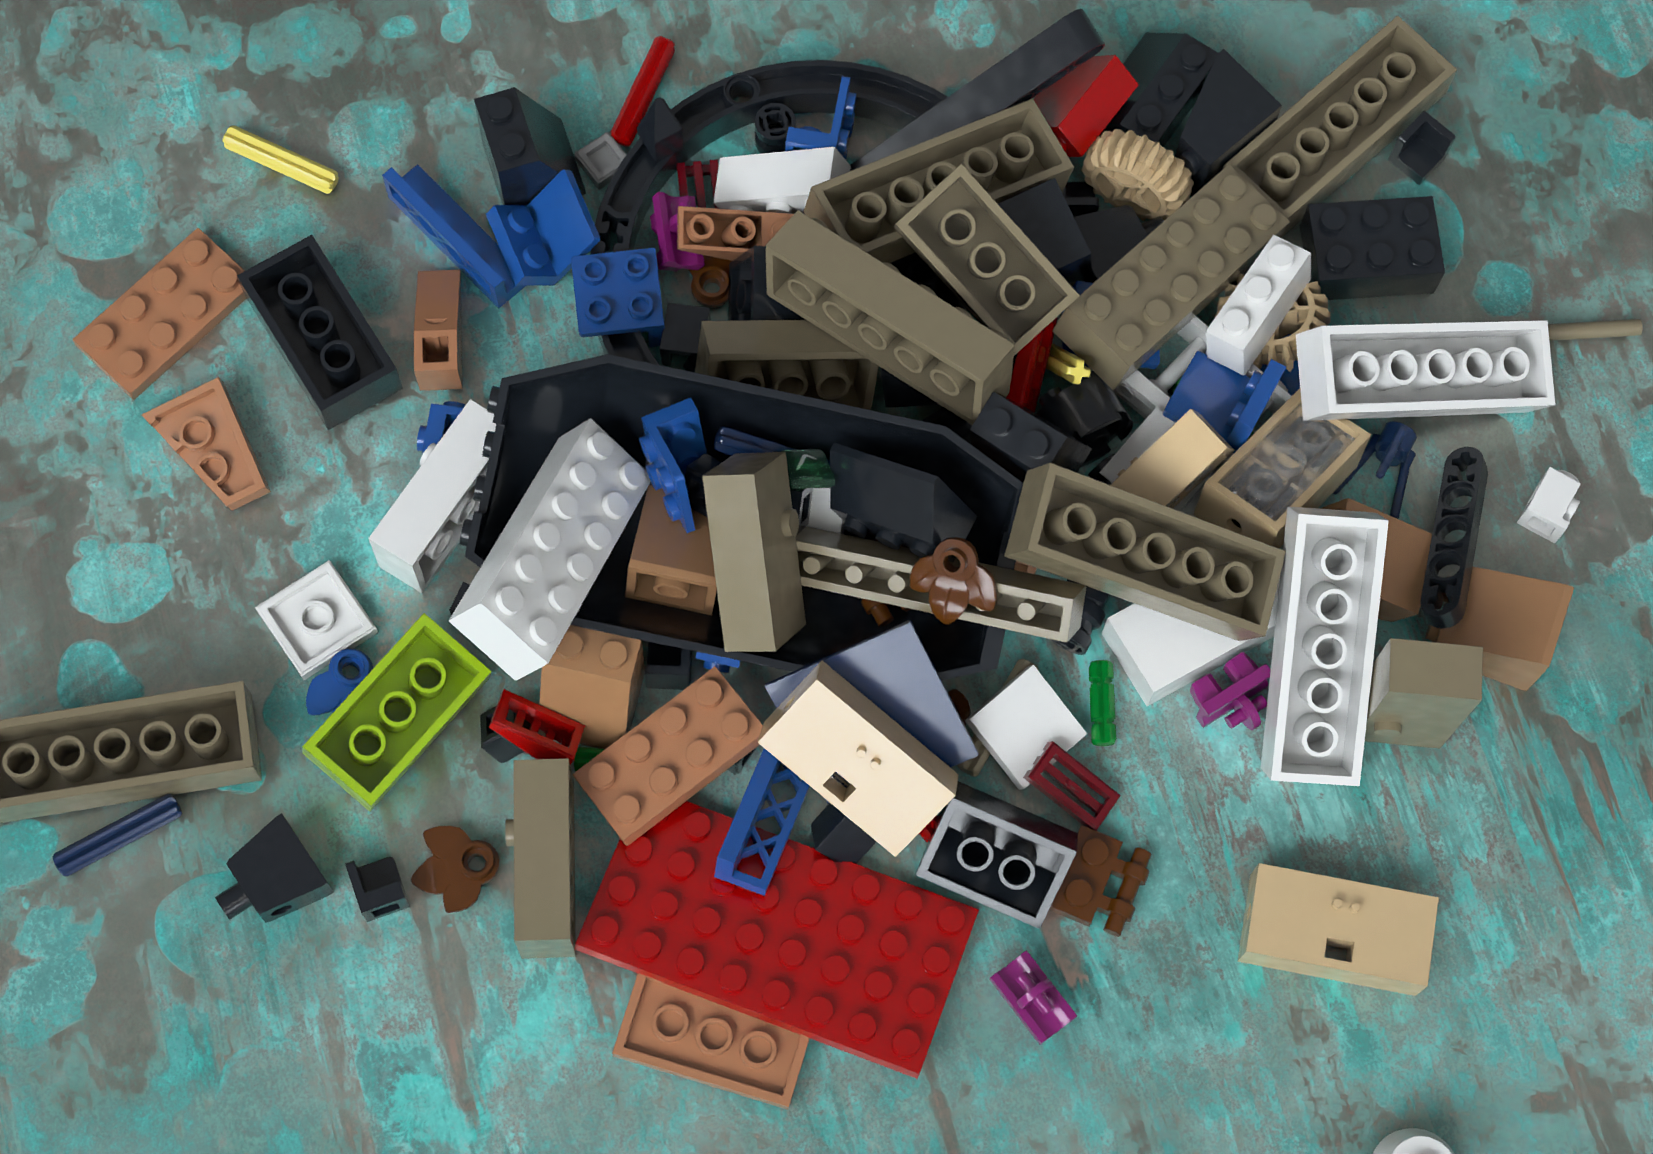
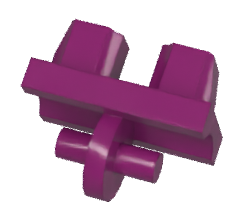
[650,192,705,272]
[1190,652,1271,730]
[989,950,1077,1045]

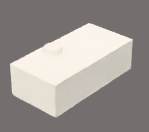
[368,399,496,593]
[1101,578,1280,706]

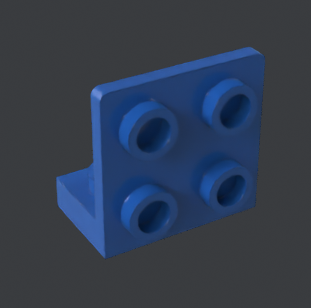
[785,76,857,160]
[486,170,600,286]
[571,248,665,347]
[1163,351,1286,453]
[639,397,707,534]

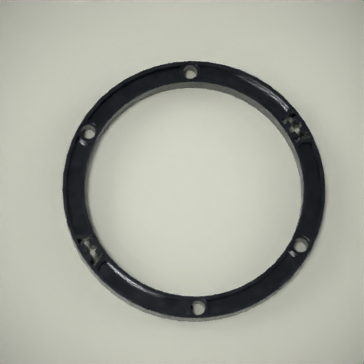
[590,60,1017,444]

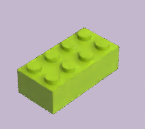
[302,613,492,812]

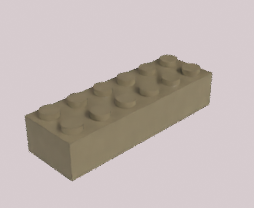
[1223,15,1457,238]
[804,99,1074,263]
[1052,164,1290,390]
[766,210,1015,425]
[1005,463,1286,641]
[0,681,262,823]

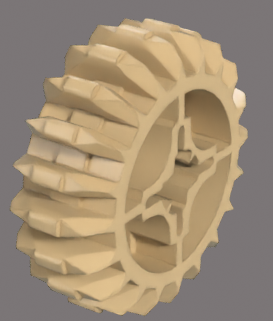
[1081,129,1194,221]
[1215,274,1331,372]

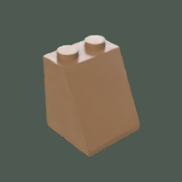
[625,485,717,615]
[1319,498,1432,622]
[1425,567,1575,692]
[538,625,645,749]

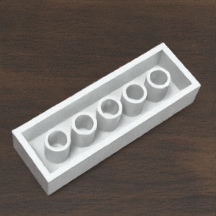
[1296,320,1555,421]
[449,418,650,681]
[1261,506,1389,786]

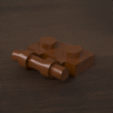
[1049,825,1152,937]

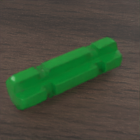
[1089,660,1116,746]

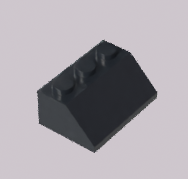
[1099,33,1218,147]
[830,443,978,563]
[916,781,1078,929]

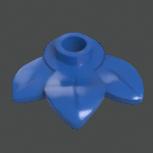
[306,649,373,716]

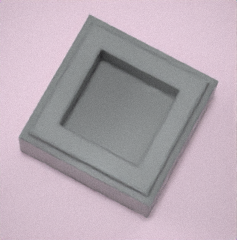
[574,132,627,190]

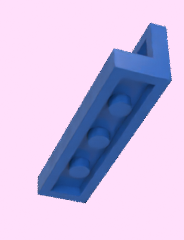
[382,164,525,309]
[714,748,810,896]

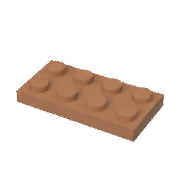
[72,228,246,400]
[572,666,763,846]
[612,973,810,1110]

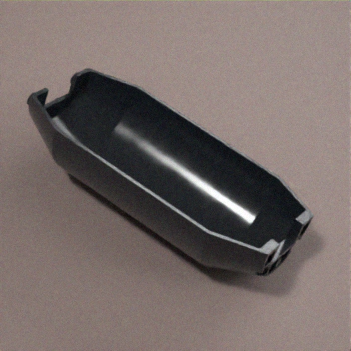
[460,354,1024,680]

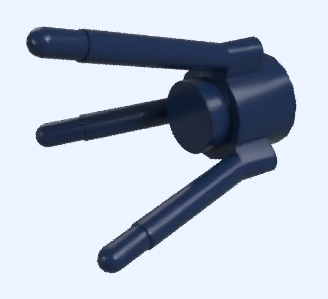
[1332,421,1417,519]

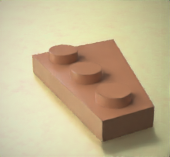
[142,377,271,511]

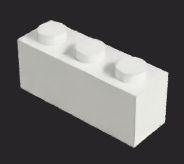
[714,147,851,214]
[1206,234,1311,376]

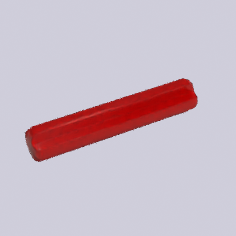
[610,36,675,147]

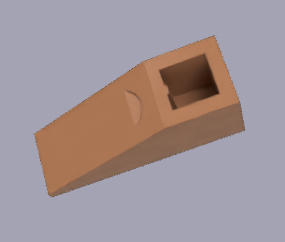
[677,206,794,261]
[414,270,463,391]

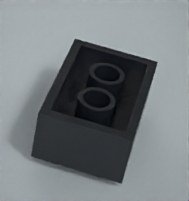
[1299,196,1445,300]

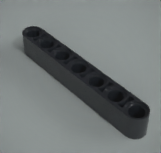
[850,9,1105,171]

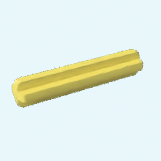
[223,126,339,194]
[1046,343,1091,385]

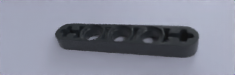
[1420,447,1488,629]

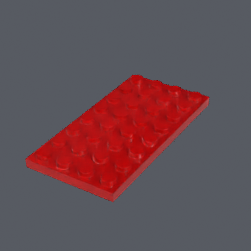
[575,801,979,1079]

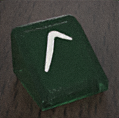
[781,449,835,489]

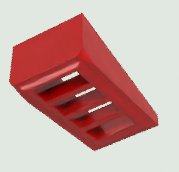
[489,689,585,764]

